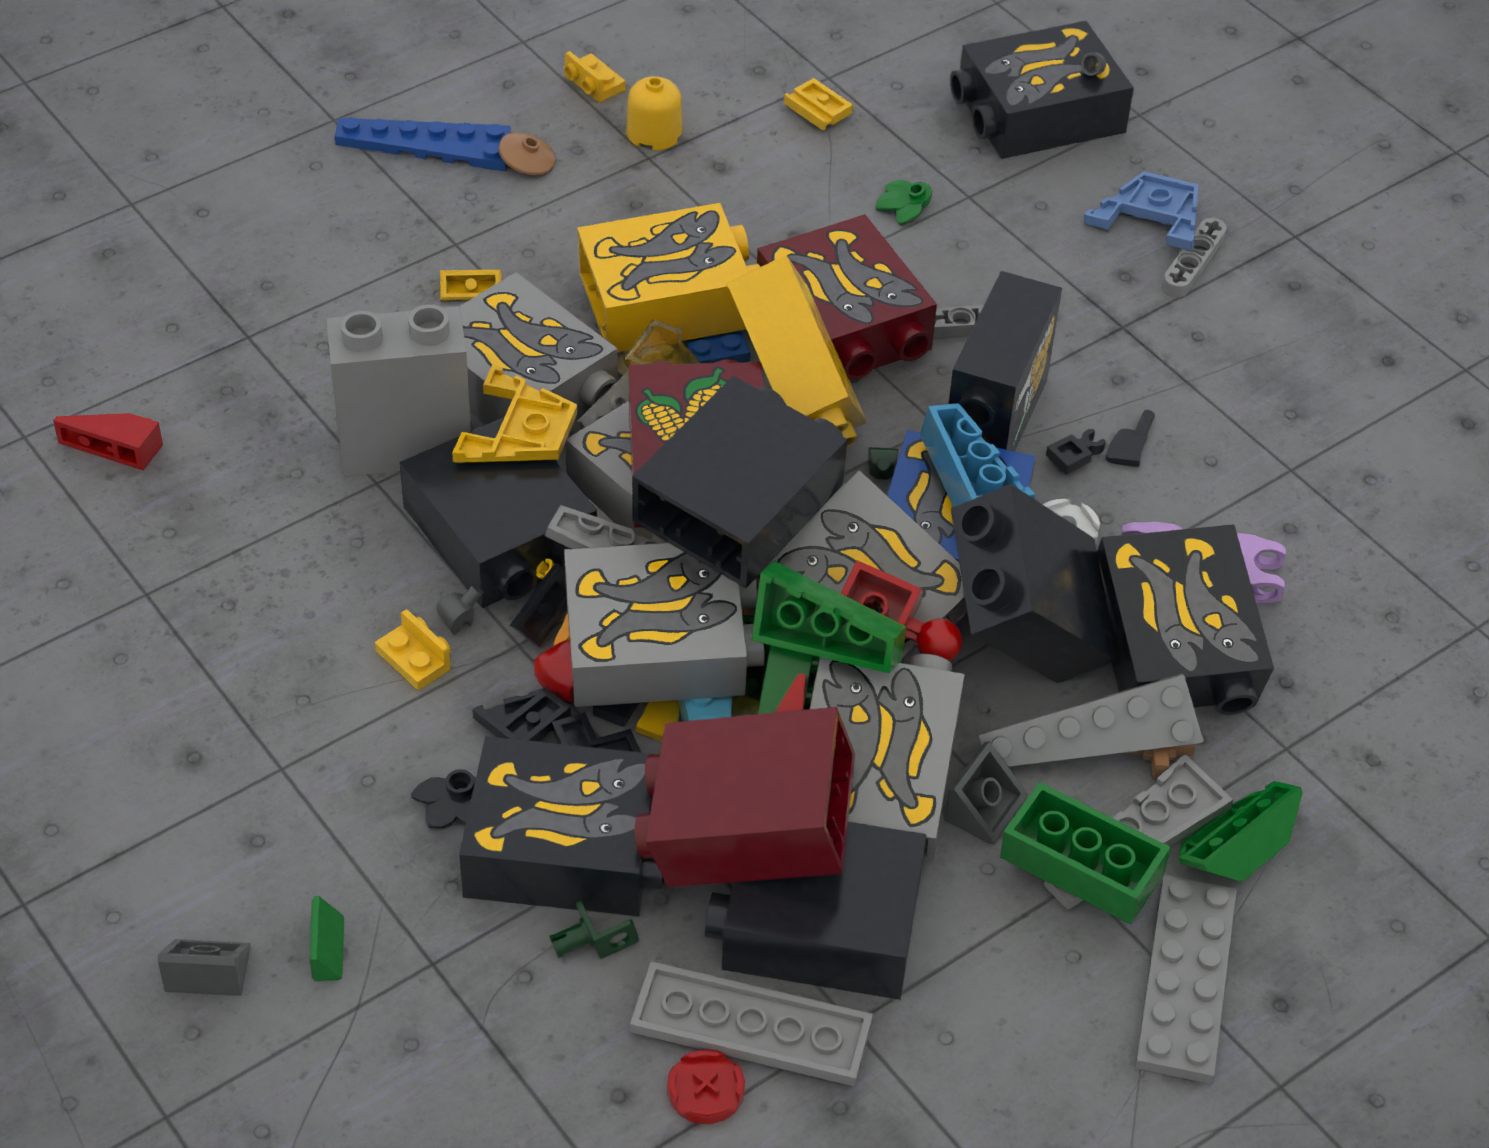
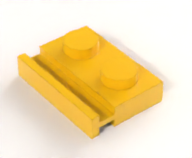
[784,78,853,131]

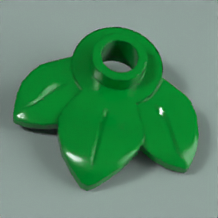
[875,180,932,225]

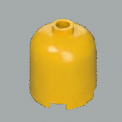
[626,76,683,150]

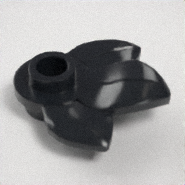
[411,769,476,829]

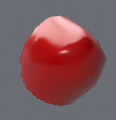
[534,639,574,703]

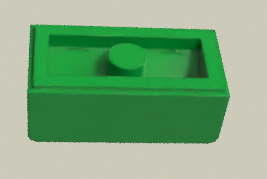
[309,896,344,981]

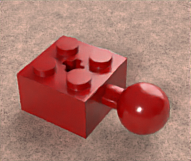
[840,560,962,661]

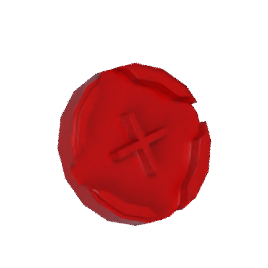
[667,1049,745,1125]

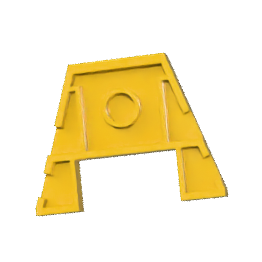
[452,365,577,463]

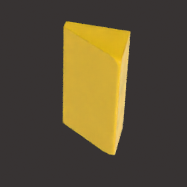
[440,269,502,301]

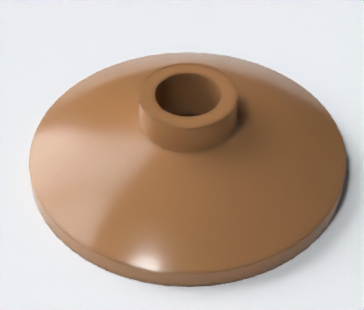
[499,132,555,176]

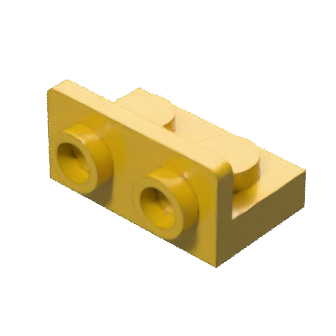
[564,51,626,103]
[374,609,451,691]

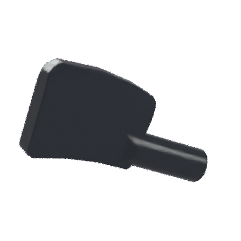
[1106,410,1155,467]

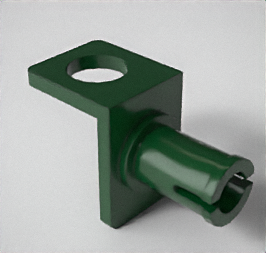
[549,901,639,959]

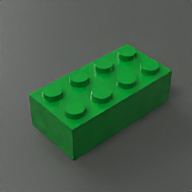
[1000,782,1171,924]

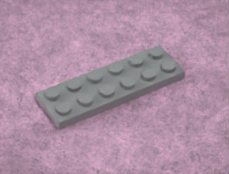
[1135,875,1237,1084]
[630,961,873,1087]

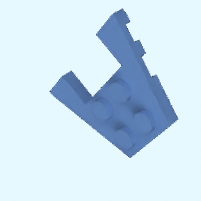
[1084,171,1199,251]

